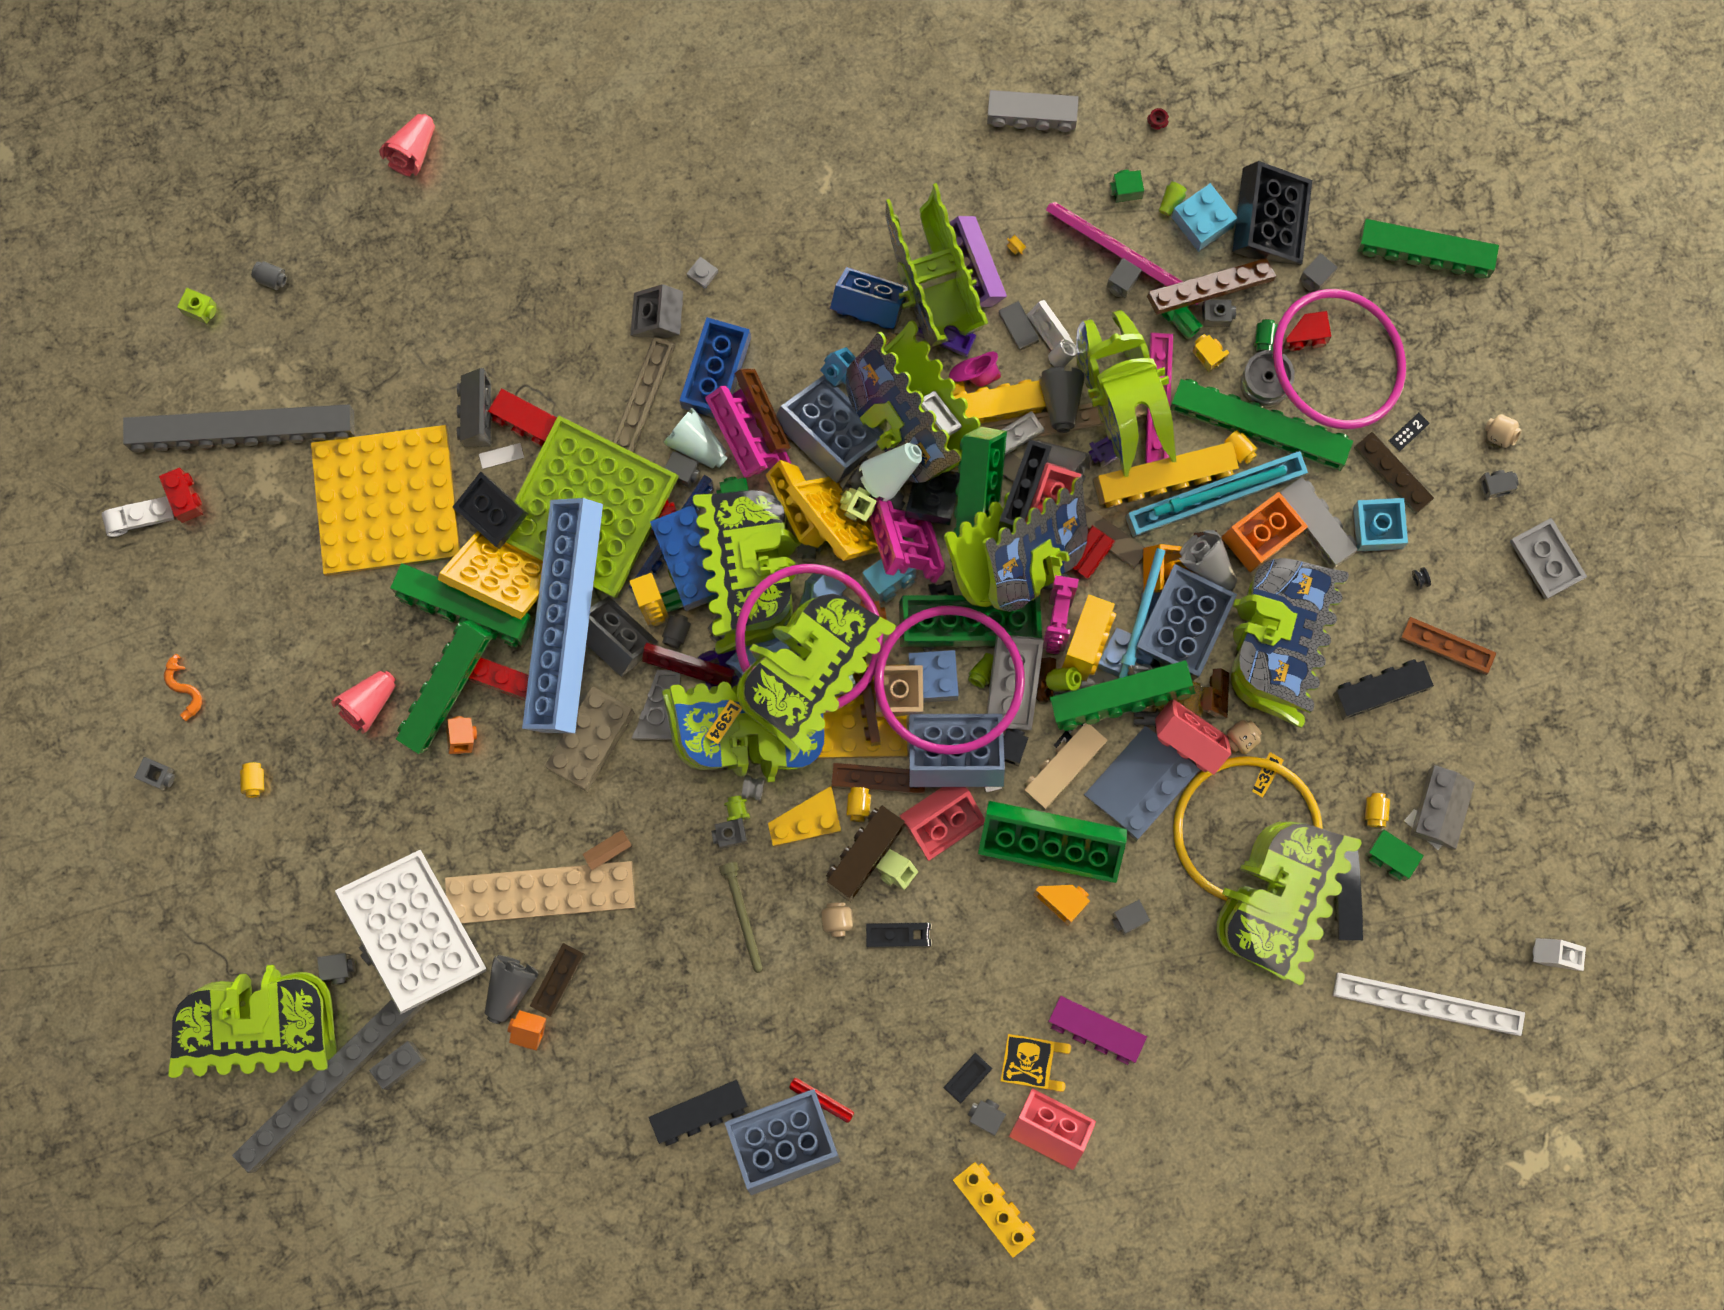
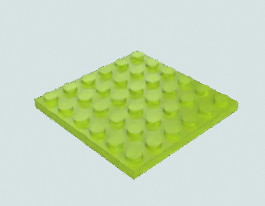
[506,415,679,598]

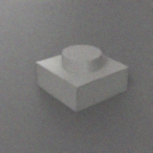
[687,257,718,289]

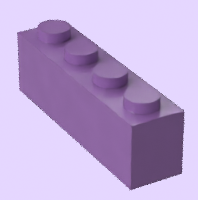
[949,216,1007,307]

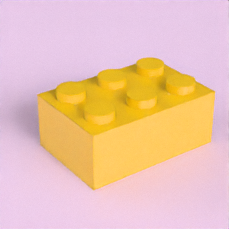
[1062,594,1116,682]

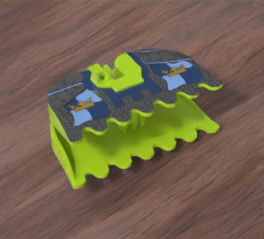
[885,183,988,347]
[846,320,980,483]
[944,477,1088,612]
[1231,558,1349,728]

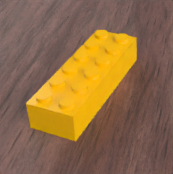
[1093,442,1239,508]

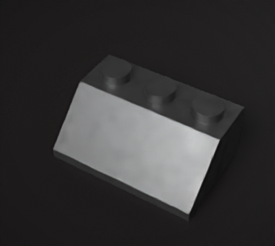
[1410,765,1475,849]

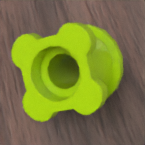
[724,795,750,822]

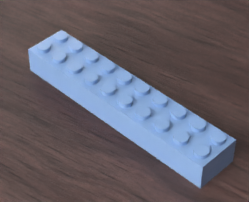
[522,498,603,733]

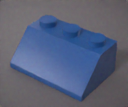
[830,267,908,329]

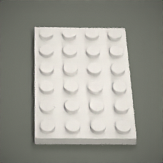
[335,850,486,1014]

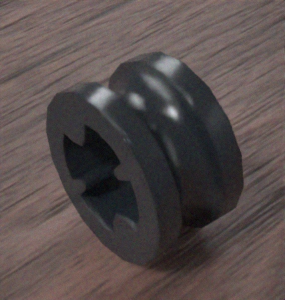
[1412,567,1431,590]

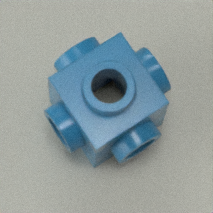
[820,347,856,386]

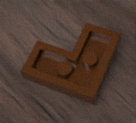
[1200,668,1230,718]

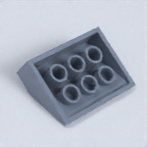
[776,375,884,483]
[1136,564,1237,681]
[909,714,1005,787]
[1084,726,1200,841]
[724,1089,841,1195]

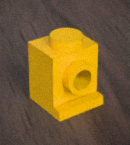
[1193,334,1229,372]

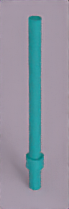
[1153,466,1286,516]

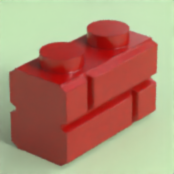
[1073,525,1116,579]

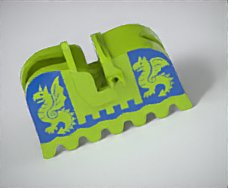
[1076,310,1176,477]
[662,682,824,782]

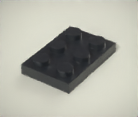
[453,471,529,549]
[905,471,960,525]

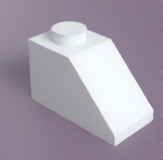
[1533,938,1586,971]

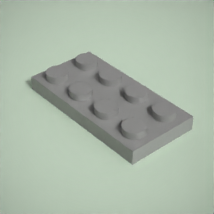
[986,635,1044,730]

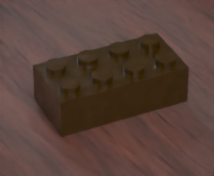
[826,805,905,903]

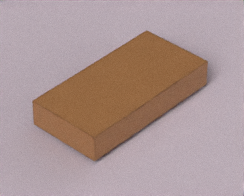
[583,830,631,870]

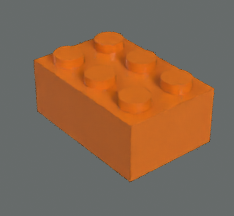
[1221,492,1308,573]

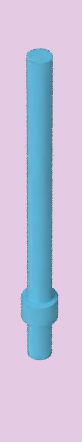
[1119,548,1165,678]

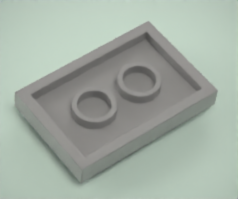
[1510,518,1587,600]

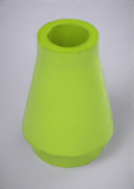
[1158,181,1187,217]
[968,653,994,688]

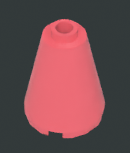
[379,114,435,176]
[331,671,396,734]

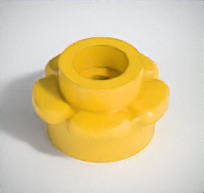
[1006,234,1027,255]

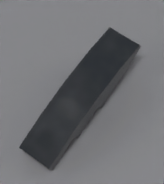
[1335,850,1363,941]

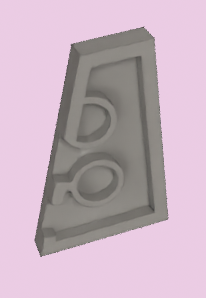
[632,670,681,740]

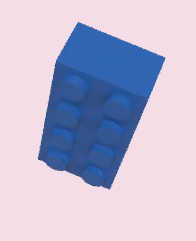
[679,317,751,418]
[650,505,719,611]

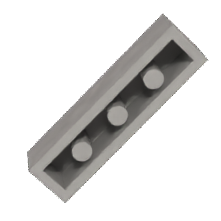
[987,90,1079,132]
[1280,477,1358,569]

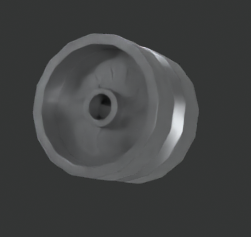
[1241,350,1295,407]

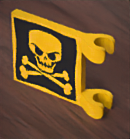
[1001,1034,1071,1092]

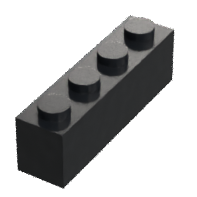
[998,439,1052,533]
[1333,659,1434,720]
[648,1079,749,1147]

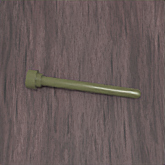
[719,861,763,973]

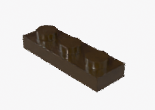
[530,943,585,1017]

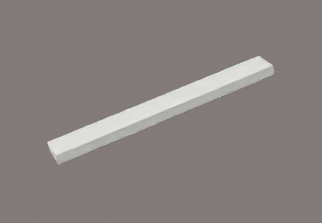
[1332,973,1525,1036]

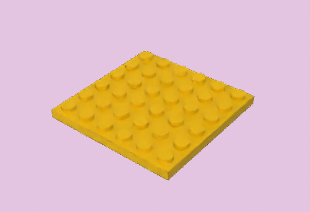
[311,425,460,576]

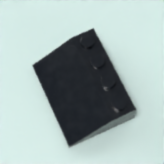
[1232,161,1313,265]

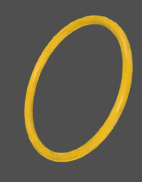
[1173,756,1323,901]

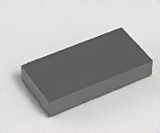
[998,301,1039,351]

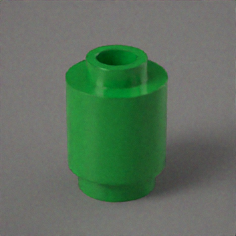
[1254,319,1278,352]

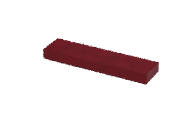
[642,642,735,685]

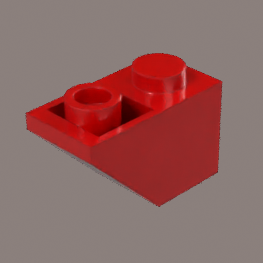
[1283,311,1332,351]

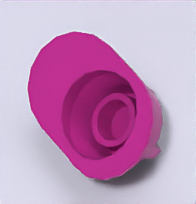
[949,351,1001,387]

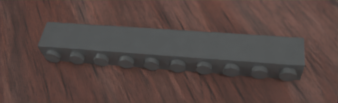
[123,404,355,452]
[232,999,428,1173]

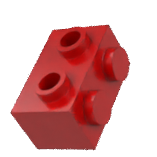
[159,467,203,523]

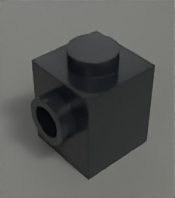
[1003,729,1029,767]

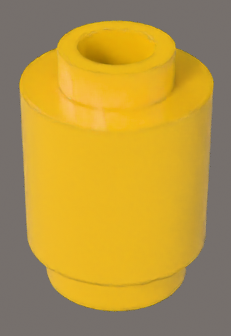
[1224,430,1258,464]
[240,762,265,798]
[846,787,871,822]
[1365,793,1390,828]

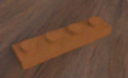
[1400,617,1496,675]

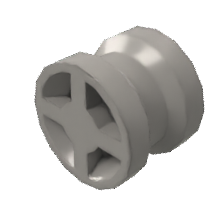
[742,775,764,801]

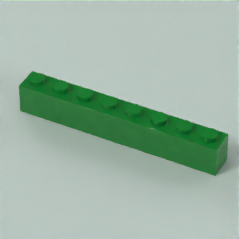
[1170,379,1354,471]

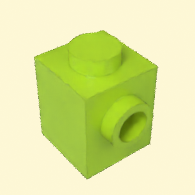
[177,288,217,324]

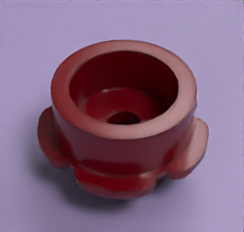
[1147,108,1169,130]

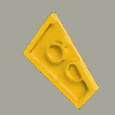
[768,786,841,847]

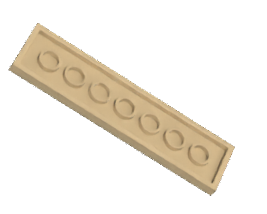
[445,861,636,924]

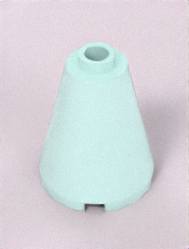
[663,408,727,469]
[859,443,922,501]

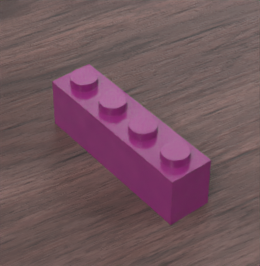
[1047,995,1147,1065]

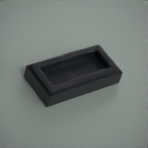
[943,1052,993,1104]

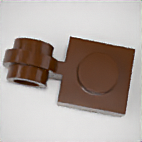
[1036,657,1056,703]

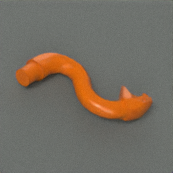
[164,654,202,721]

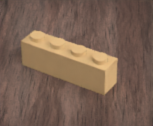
[1024,723,1108,811]

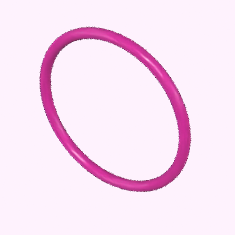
[1273,289,1406,429]
[735,564,883,713]
[874,606,1025,754]

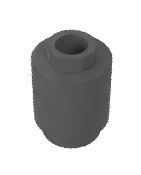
[251,261,287,290]
[662,613,691,649]

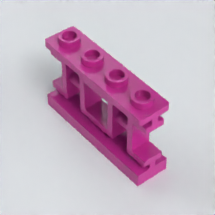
[705,386,791,478]
[869,496,945,583]
[1043,575,1079,654]

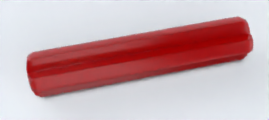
[789,1078,854,1123]

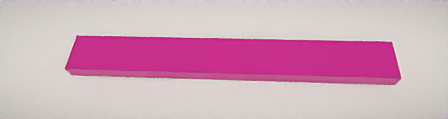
[1046,202,1201,305]

